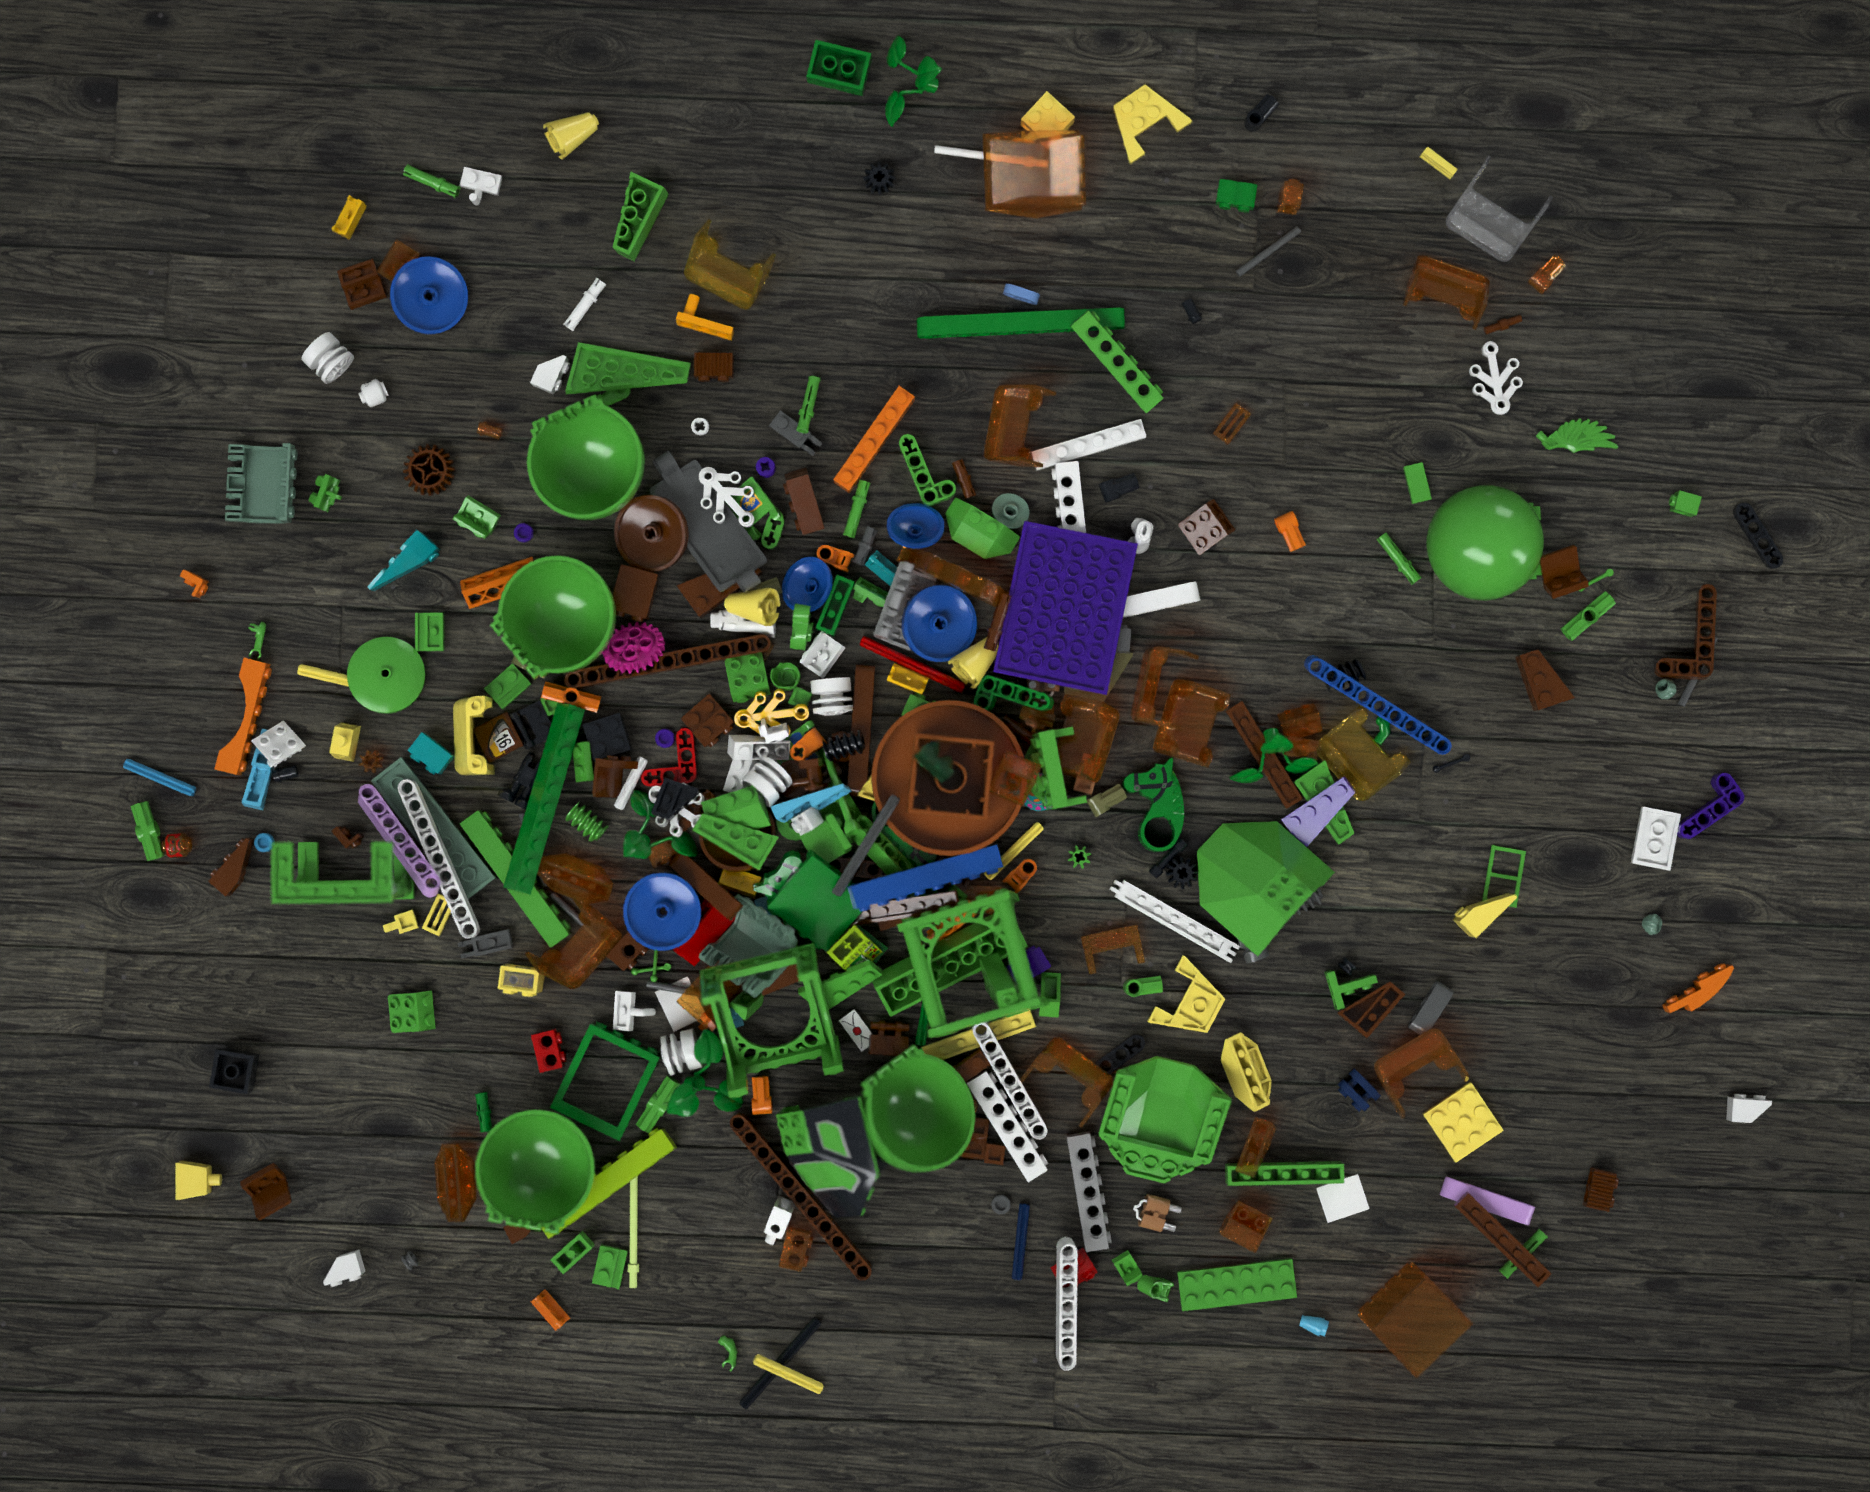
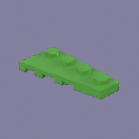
[1293,760,1354,845]

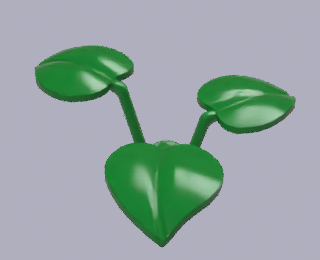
[885,36,942,127]
[1229,728,1319,783]
[623,790,698,859]
[667,1029,743,1117]

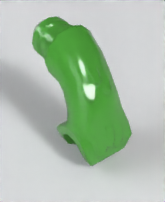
[718,1335,737,1371]

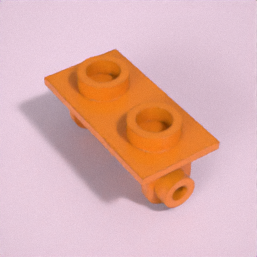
[531,1289,570,1331]

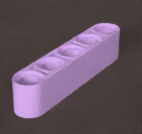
[1439,1176,1535,1225]

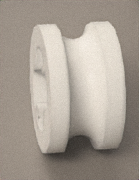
[691,418,709,435]

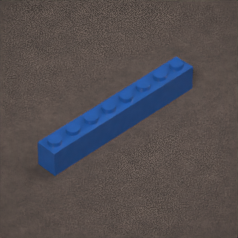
[847,845,1003,912]

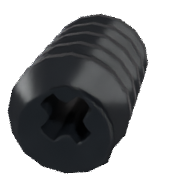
[1325,659,1367,692]
[823,729,865,762]

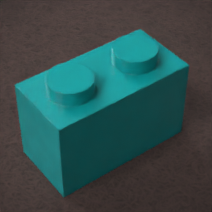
[407,732,454,775]

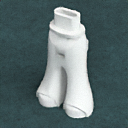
[1128,518,1153,554]
[711,609,776,638]

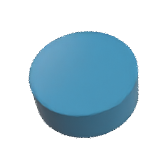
[254,833,275,852]

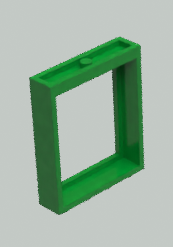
[550,1021,661,1141]

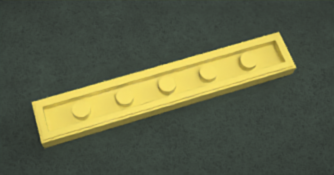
[921,1010,1036,1060]

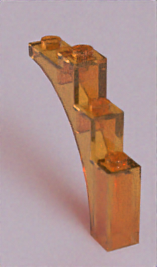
[896,546,1009,608]

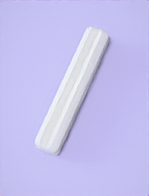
[614,757,648,810]

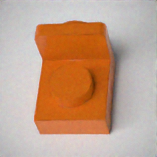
[180,569,209,598]

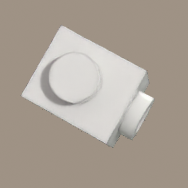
[758,718,789,743]

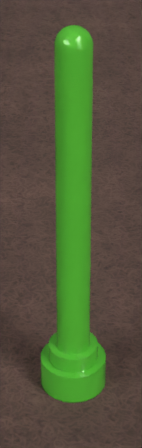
[822,751,861,836]

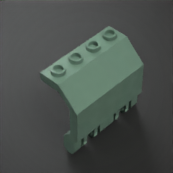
[225,443,298,524]
[699,894,797,997]

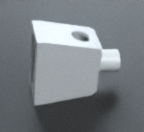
[764,1195,795,1245]

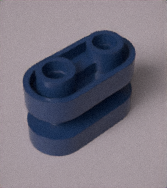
[1337,1068,1381,1112]

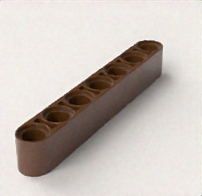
[847,664,875,797]

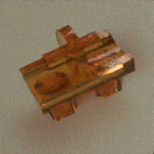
[1019,706,1056,733]
[1284,736,1319,760]

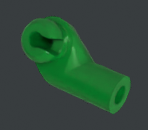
[1373,717,1391,745]

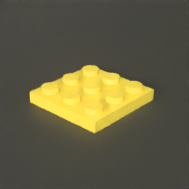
[1423,1082,1504,1163]

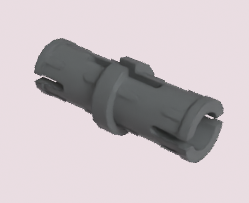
[852,526,878,566]

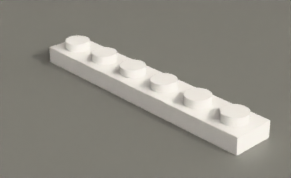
[1031,419,1146,471]

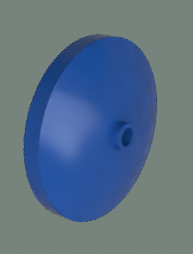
[390,257,468,334]
[902,585,977,662]
[623,873,702,951]

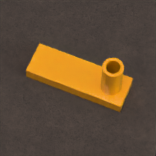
[676,294,734,341]

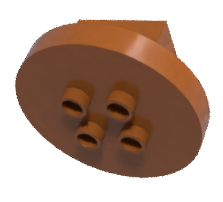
[871,700,1027,856]

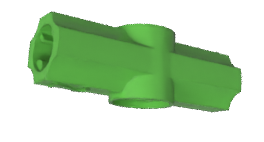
[1561,591,1616,641]
[131,801,165,861]
[636,1075,681,1133]

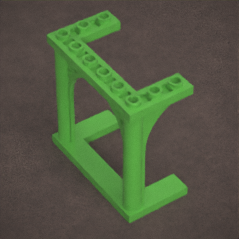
[272,841,415,903]
[897,889,1050,1038]
[700,943,844,1098]

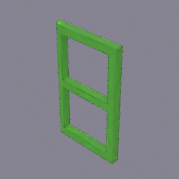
[1482,845,1526,908]

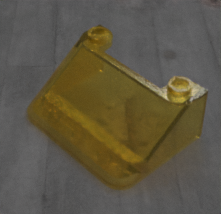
[1314,705,1411,801]

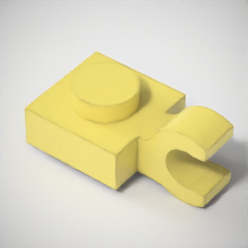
[383,910,419,934]

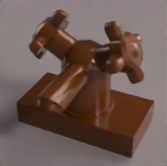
[792,757,828,793]

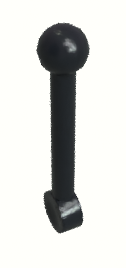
[1433,754,1471,773]

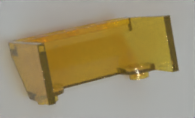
[684,219,776,309]

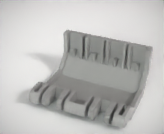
[873,562,936,651]

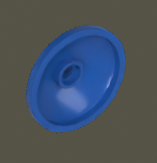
[887,503,944,549]
[782,557,833,613]

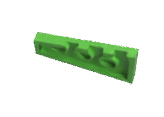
[692,813,779,870]
[798,960,882,1009]

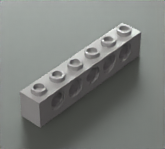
[1066,1131,1112,1252]

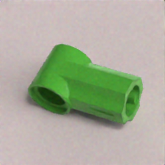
[1123,976,1163,997]

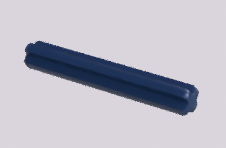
[1012,1203,1030,1280]

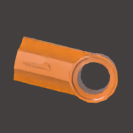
[1274,511,1306,552]
[752,1076,772,1115]

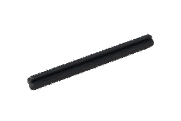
[739,1317,821,1409]

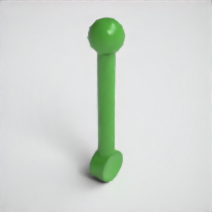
[1578,569,1614,592]
[650,950,658,982]
[631,963,671,975]

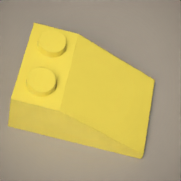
[1453,893,1517,938]

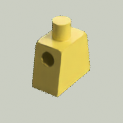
[330,723,361,762]
[176,1161,222,1200]

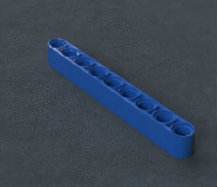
[1304,655,1451,755]

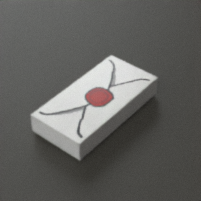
[839,1009,873,1052]

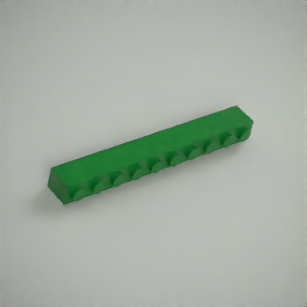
[503,703,585,895]

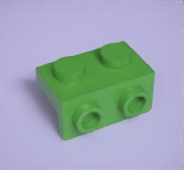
[453,495,501,539]
[573,742,594,782]

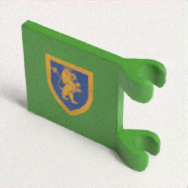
[724,476,784,540]

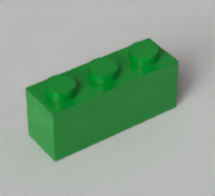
[816,575,855,637]

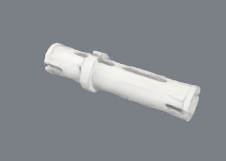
[563,278,606,331]

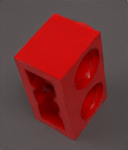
[531,1029,567,1073]

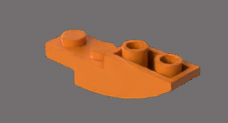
[1662,963,1734,1013]

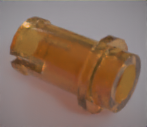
[477,421,502,440]

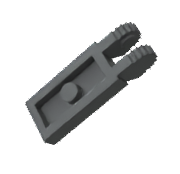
[769,410,822,456]
[457,929,514,959]

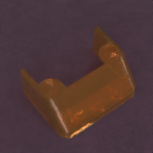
[1403,255,1490,330]
[984,385,1056,467]
[1131,646,1199,731]
[525,897,622,989]
[1374,1029,1469,1119]
[1019,1037,1114,1128]

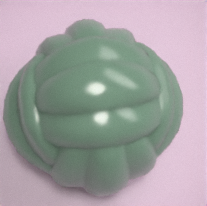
[1656,679,1677,699]
[1642,914,1662,935]

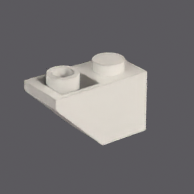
[530,355,570,395]
[791,807,824,836]
[1726,1094,1772,1123]
[323,1250,366,1287]

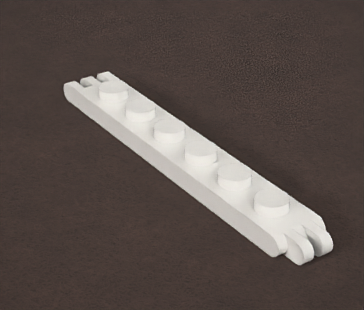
[1109,880,1240,963]

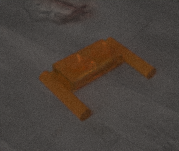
[1081,924,1145,974]

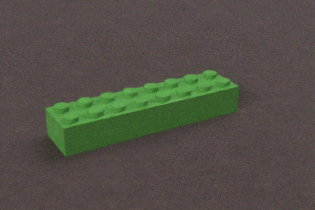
[872,913,1028,1017]

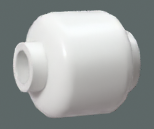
[358,379,389,407]

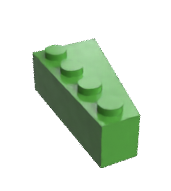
[613,172,669,261]

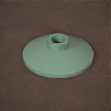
[992,493,1030,529]

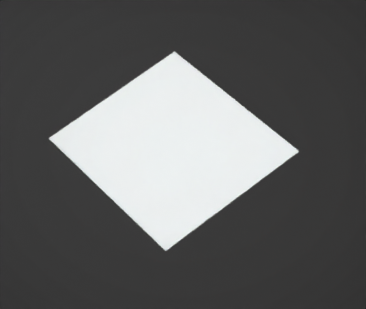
[655,976,704,1032]
[1316,1174,1369,1223]

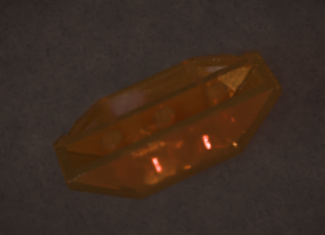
[537,853,614,904]
[435,1144,477,1222]

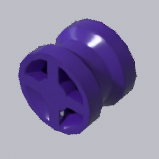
[756,457,776,478]

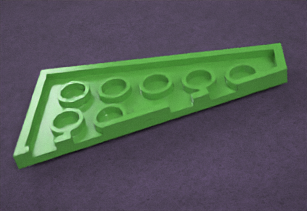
[565,342,691,395]

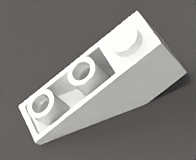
[727,735,790,760]

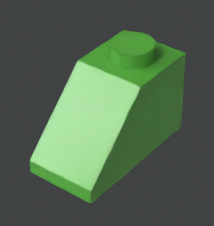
[1039,972,1061,1018]

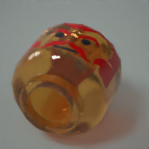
[162,832,192,858]

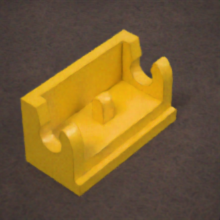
[332,195,367,240]
[887,663,929,695]
[719,870,761,899]

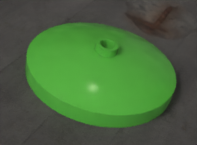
[347,637,426,714]

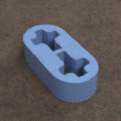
[1003,284,1040,305]

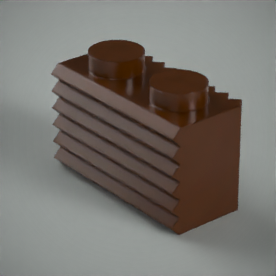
[694,353,734,382]
[953,1048,990,1082]
[1582,1167,1619,1212]

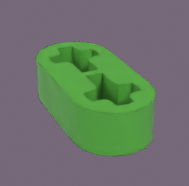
[761,515,785,549]

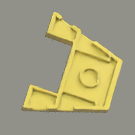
[1113,85,1192,164]
[1148,955,1225,1033]

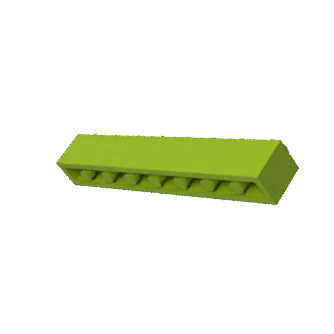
[541,1128,677,1239]

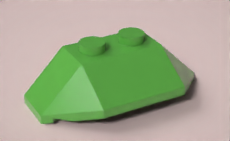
[945,497,1020,559]

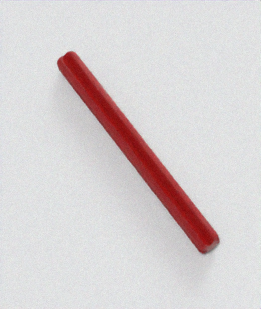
[859,636,965,693]

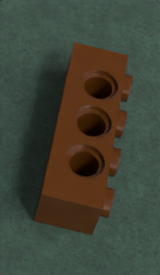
[607,907,667,971]

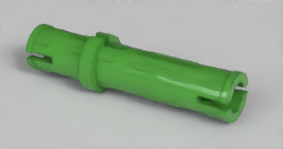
[403,164,461,198]
[796,376,820,434]
[843,480,871,538]
[1377,532,1422,585]
[1499,1229,1548,1279]

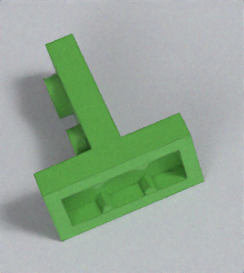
[1324,970,1378,1010]

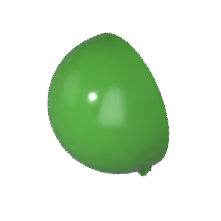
[527,394,645,520]
[1426,485,1544,600]
[490,556,616,679]
[861,1045,975,1172]
[475,1110,595,1234]

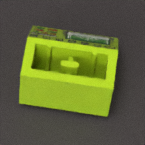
[827,924,882,972]

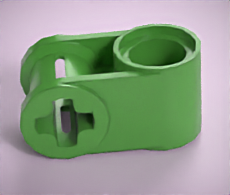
[1137,1275,1175,1302]

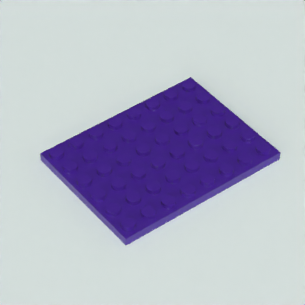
[993,521,1138,695]

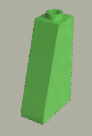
[979,952,1018,1009]

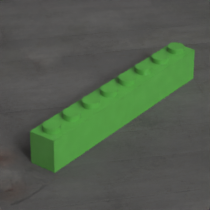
[460,810,572,948]

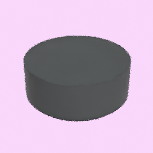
[991,1194,1011,1215]

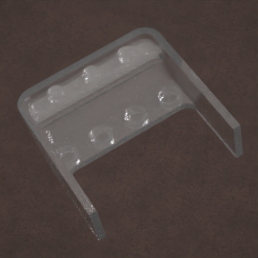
[1446,155,1553,262]

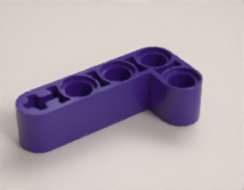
[1677,773,1744,839]

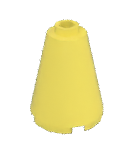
[543,112,599,159]
[724,588,780,626]
[948,637,999,689]

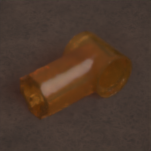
[1528,255,1566,295]

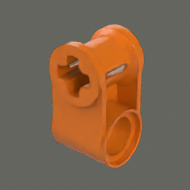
[817,545,855,573]
[790,728,827,761]
[1002,858,1037,893]

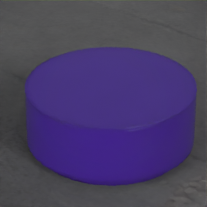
[514,523,534,543]
[655,729,675,748]

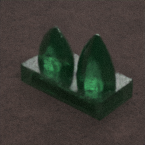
[913,740,954,782]

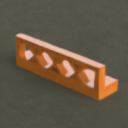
[460,556,534,609]

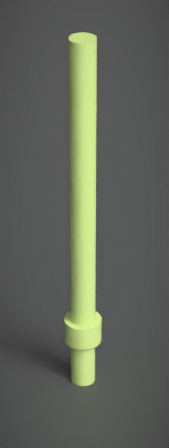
[628,1176,639,1288]

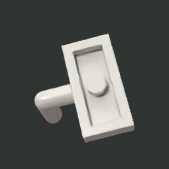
[460,167,502,205]
[613,991,656,1031]

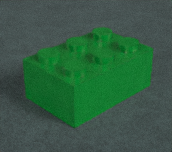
[806,40,872,96]

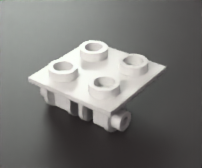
[251,720,306,768]

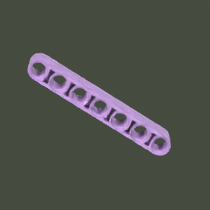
[358,784,440,897]

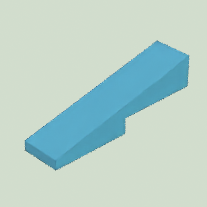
[242,729,273,810]
[771,784,851,823]

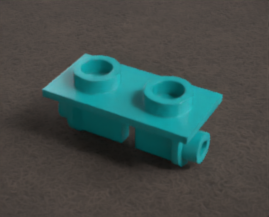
[865,550,898,587]

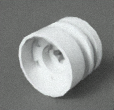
[301,332,354,384]
[810,677,853,716]
[741,756,793,807]
[661,1028,703,1076]

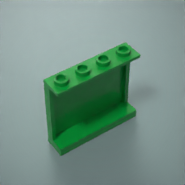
[766,849,862,952]

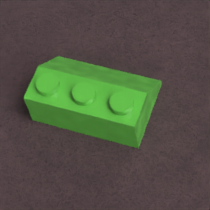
[701,785,771,830]

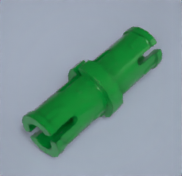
[475,1092,493,1132]

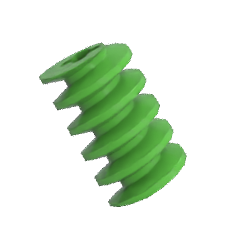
[565,802,609,842]

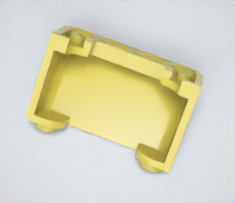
[453,696,494,775]

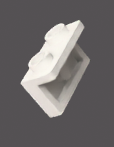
[800,631,845,679]
[723,760,760,793]

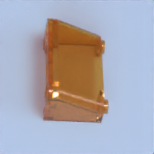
[1154,679,1231,768]
[1057,694,1119,783]

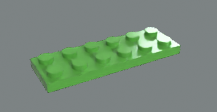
[1177,1258,1297,1311]

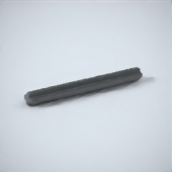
[832,794,900,897]

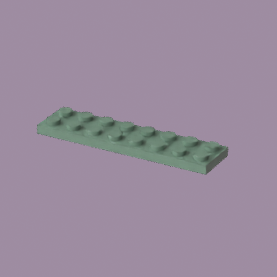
[371,757,496,900]

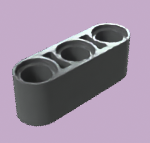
[1407,980,1454,1038]

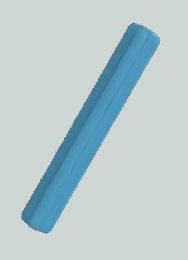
[123,759,196,796]

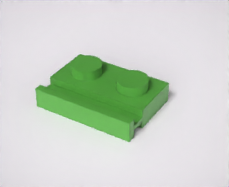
[415,613,444,651]
[484,663,532,710]
[592,1244,628,1289]

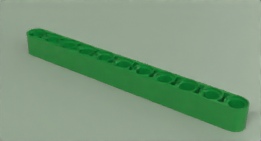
[917,308,1125,339]

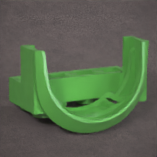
[1024,727,1087,810]

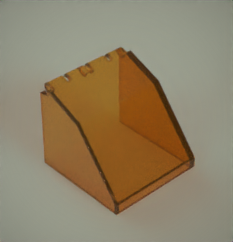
[983,130,1086,218]
[1358,1262,1473,1378]

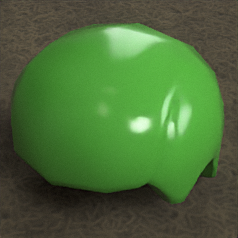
[770,662,801,691]

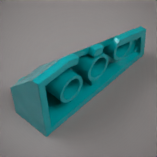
[368,530,441,591]

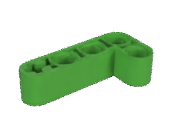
[899,434,956,506]

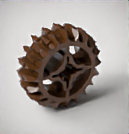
[403,444,456,496]

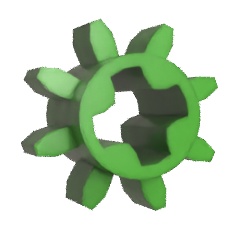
[1068,845,1091,869]

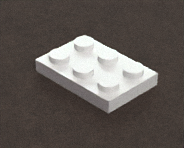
[1631,807,1681,871]

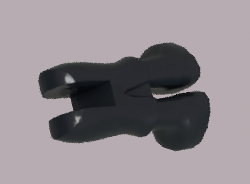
[497,752,541,810]

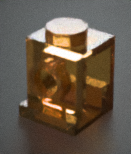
[649,841,677,868]

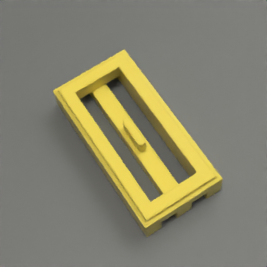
[1420,147,1457,179]
[422,893,451,936]

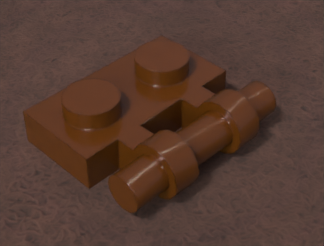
[868,1020,909,1056]

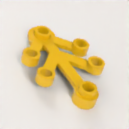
[734,689,809,736]

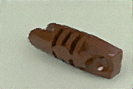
[678,789,716,832]

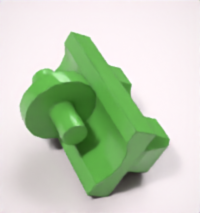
[309,474,342,512]

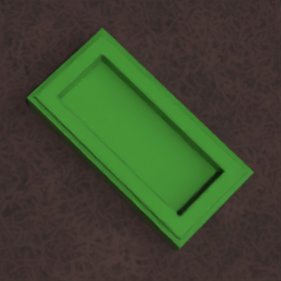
[1403,462,1432,504]

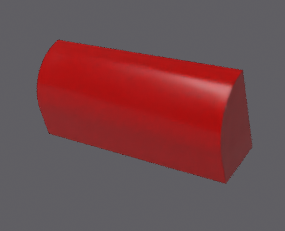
[673,899,736,966]

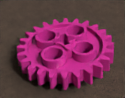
[603,622,665,674]

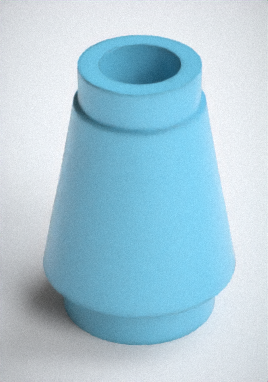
[1299,1315,1329,1337]

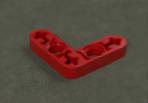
[641,728,697,787]

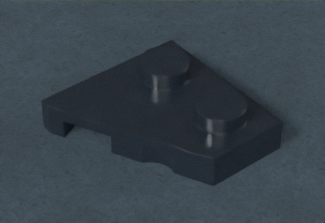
[651,778,700,821]

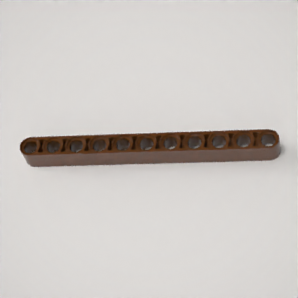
[565,634,772,689]
[730,1113,872,1280]

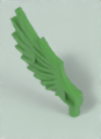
[1536,418,1618,453]

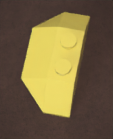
[1221,1032,1271,1112]

